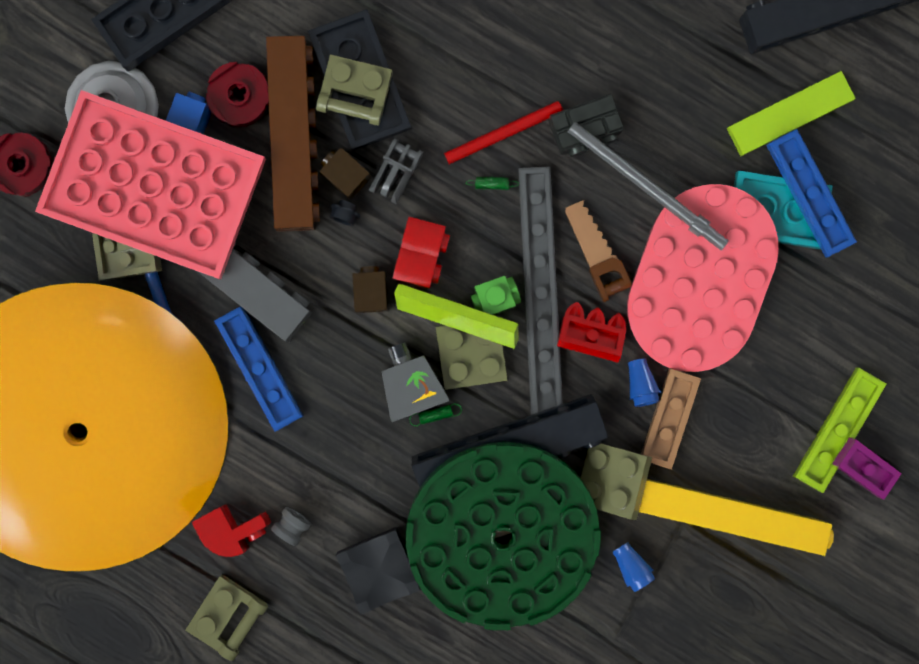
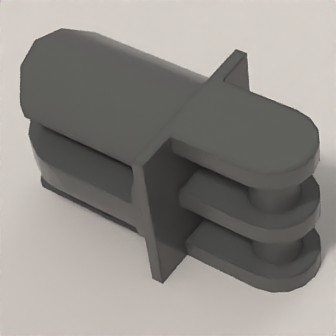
[369,138,424,205]

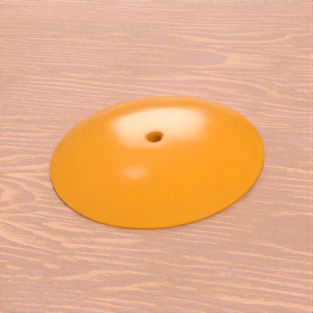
[0,283,228,571]

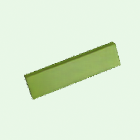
[727,71,856,156]
[394,284,519,349]
[793,368,886,493]

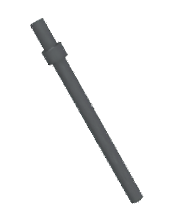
[568,122,729,250]

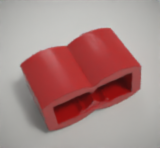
[393,217,450,289]

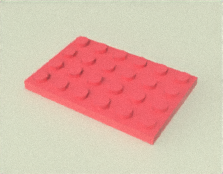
[35,90,266,280]

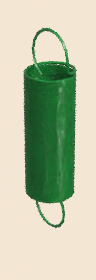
[466,177,519,190]
[409,404,462,426]

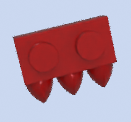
[557,302,626,363]

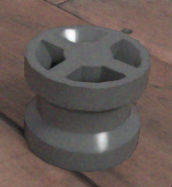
[271,507,312,546]

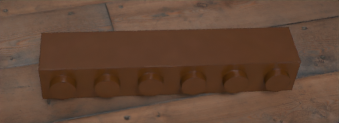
[266,36,320,232]

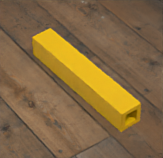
[639,479,834,556]

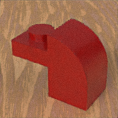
[191,504,271,557]

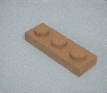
[641,369,701,470]

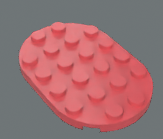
[627,184,779,372]

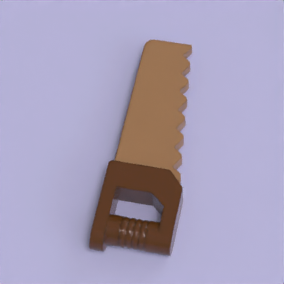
[565,200,632,302]

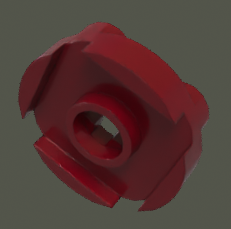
[206,62,269,128]
[0,132,54,197]

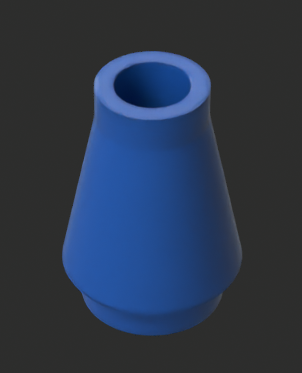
[628,358,661,407]
[612,542,655,592]

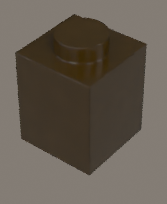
[320,148,372,201]
[352,266,389,313]

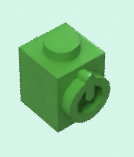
[471,276,521,315]

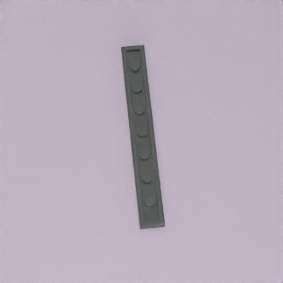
[518,167,563,415]

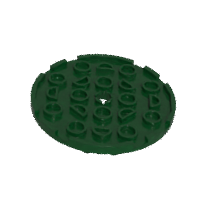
[406,442,601,630]

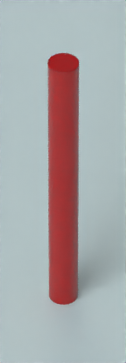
[444,101,563,164]

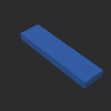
[766,129,857,258]
[214,306,304,432]

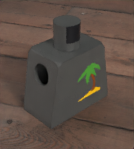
[382,342,449,422]

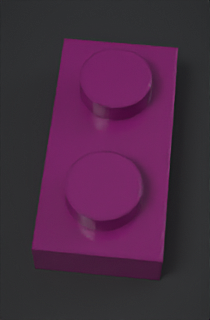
[832,437,902,500]

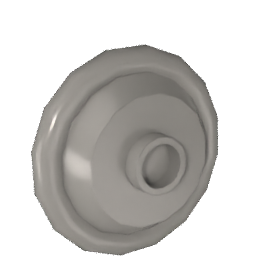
[65,60,159,123]

